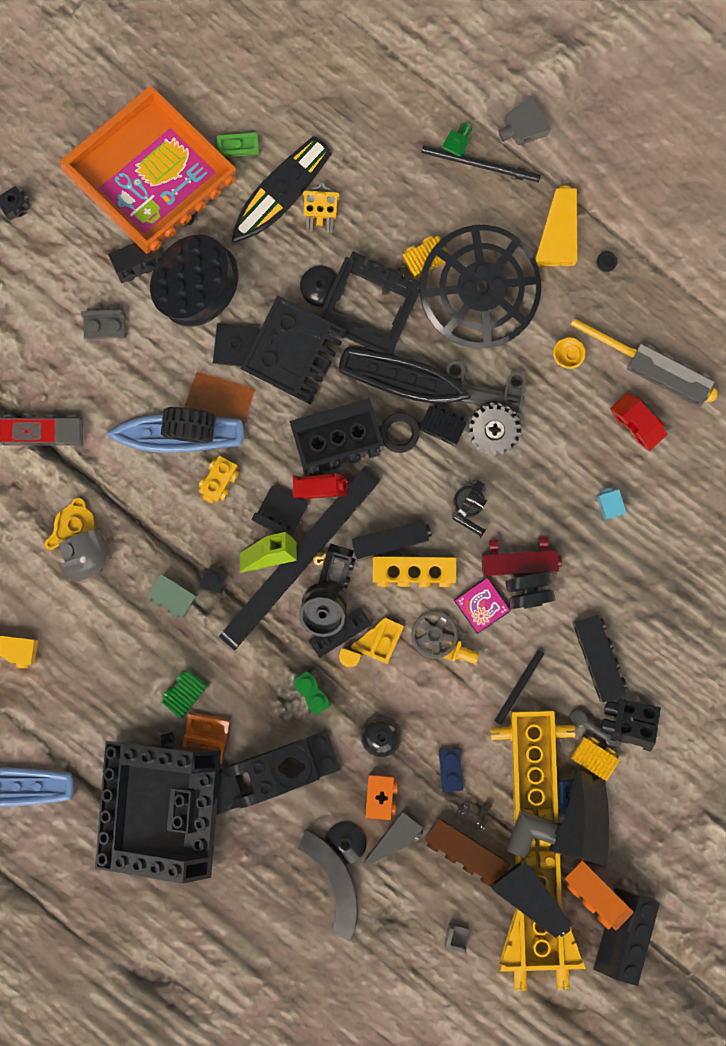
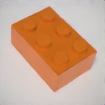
[565,861,634,930]

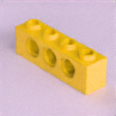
[373,557,456,587]

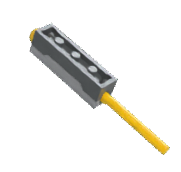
[571,318,718,407]

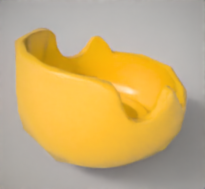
[553,337,586,369]

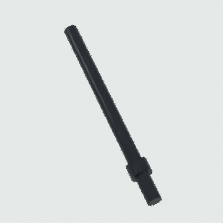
[421,145,541,183]

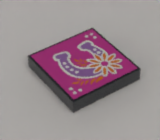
[453,577,511,634]

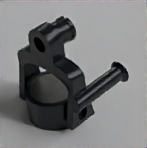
[451,480,488,539]

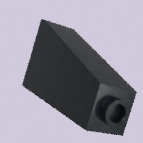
[352,520,432,562]
[490,859,573,938]

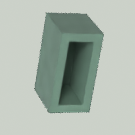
[147,574,198,619]

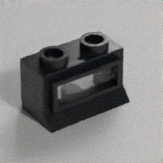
[318,543,356,590]

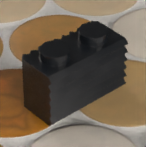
[419,405,467,447]

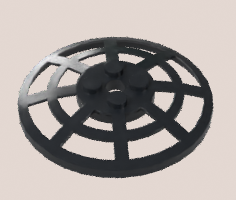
[419,225,541,349]

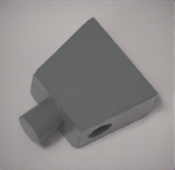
[498,95,551,145]

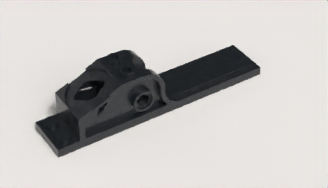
[216,731,340,815]

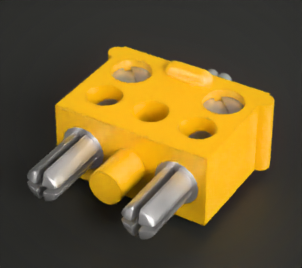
[303,183,340,233]

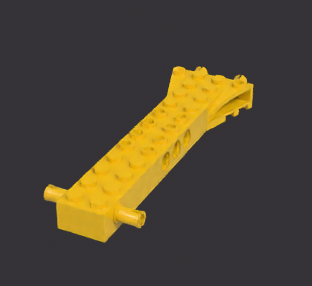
[490,710,586,991]

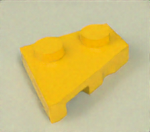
[351,618,404,664]

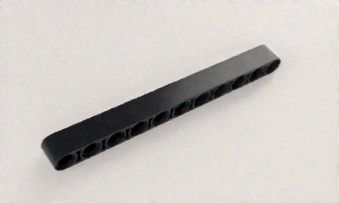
[219,466,381,651]

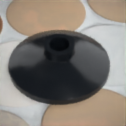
[300,266,337,306]
[325,822,366,864]

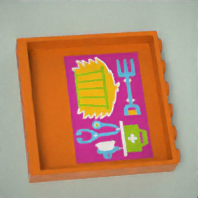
[60,85,236,254]

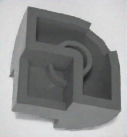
[59,528,108,581]

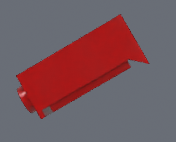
[292,474,348,499]

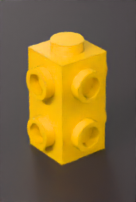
[198,456,240,504]

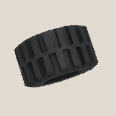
[160,407,216,443]

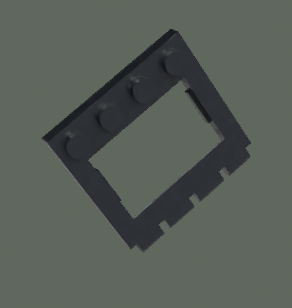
[319,251,420,355]

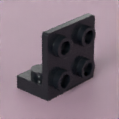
[251,486,308,537]

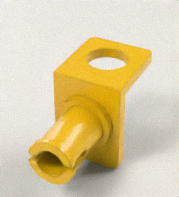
[432,641,480,665]

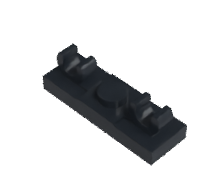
[309,607,372,658]

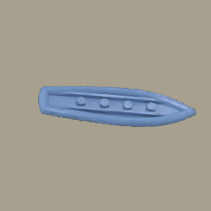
[107,414,244,453]
[0,767,74,807]

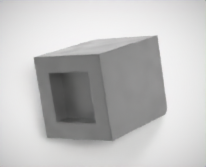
[444,923,470,953]

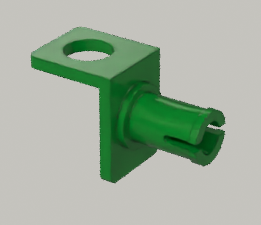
[442,123,472,156]

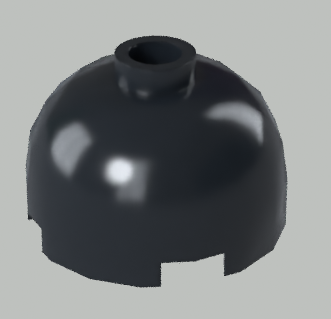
[361,715,402,757]

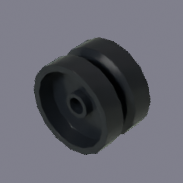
[505,572,556,609]
[299,582,347,637]

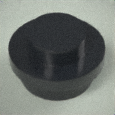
[596,251,617,272]

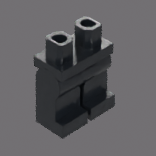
[600,698,661,752]

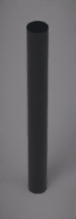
[494,650,544,724]

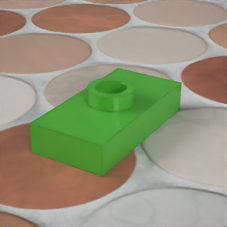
[217,132,259,157]

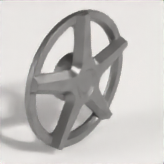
[411,612,458,659]

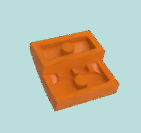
[182,712,231,764]

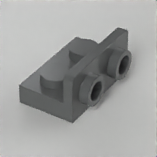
[81,307,126,340]

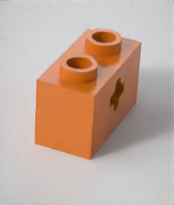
[365,774,398,820]

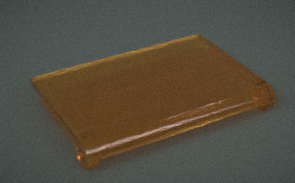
[184,372,255,427]

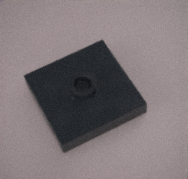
[213,323,258,367]

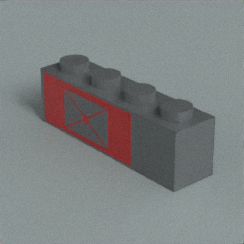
[0,415,83,446]

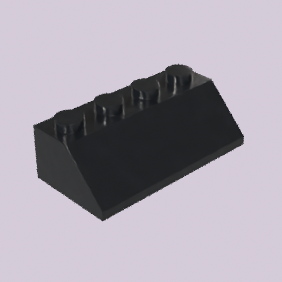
[593,887,660,986]

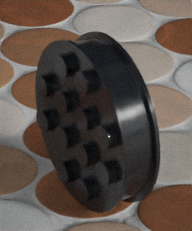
[150,234,239,327]

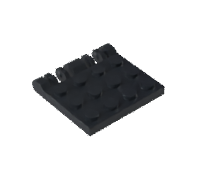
[241,295,348,405]

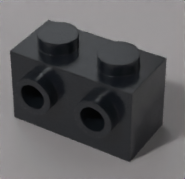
[108,243,157,283]

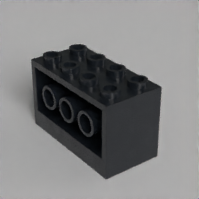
[289,398,384,476]

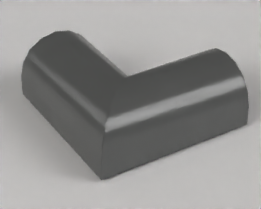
[506,809,561,858]

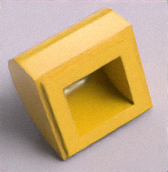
[339,648,361,667]

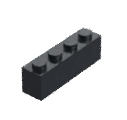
[572,615,628,703]

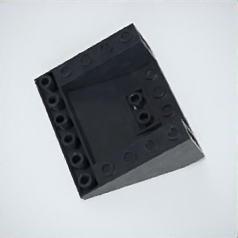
[95,741,221,884]

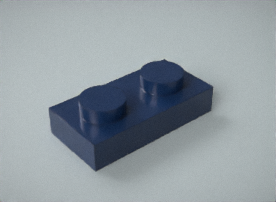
[439,748,463,792]

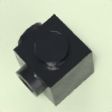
[0,186,30,221]

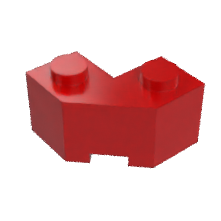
[610,392,667,451]

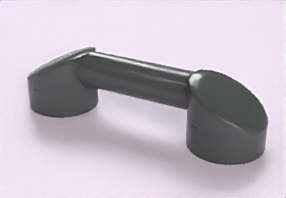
[569,710,621,749]

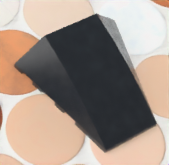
[548,771,609,867]

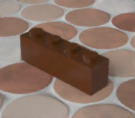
[425,817,510,887]

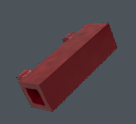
[481,537,562,577]

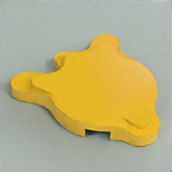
[44,498,96,550]

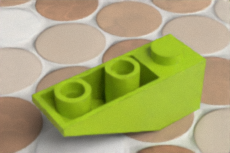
[239,532,297,573]

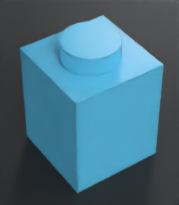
[596,488,626,520]

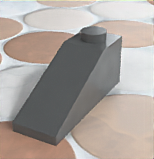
[364,810,423,866]

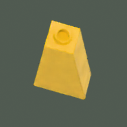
[535,186,577,266]

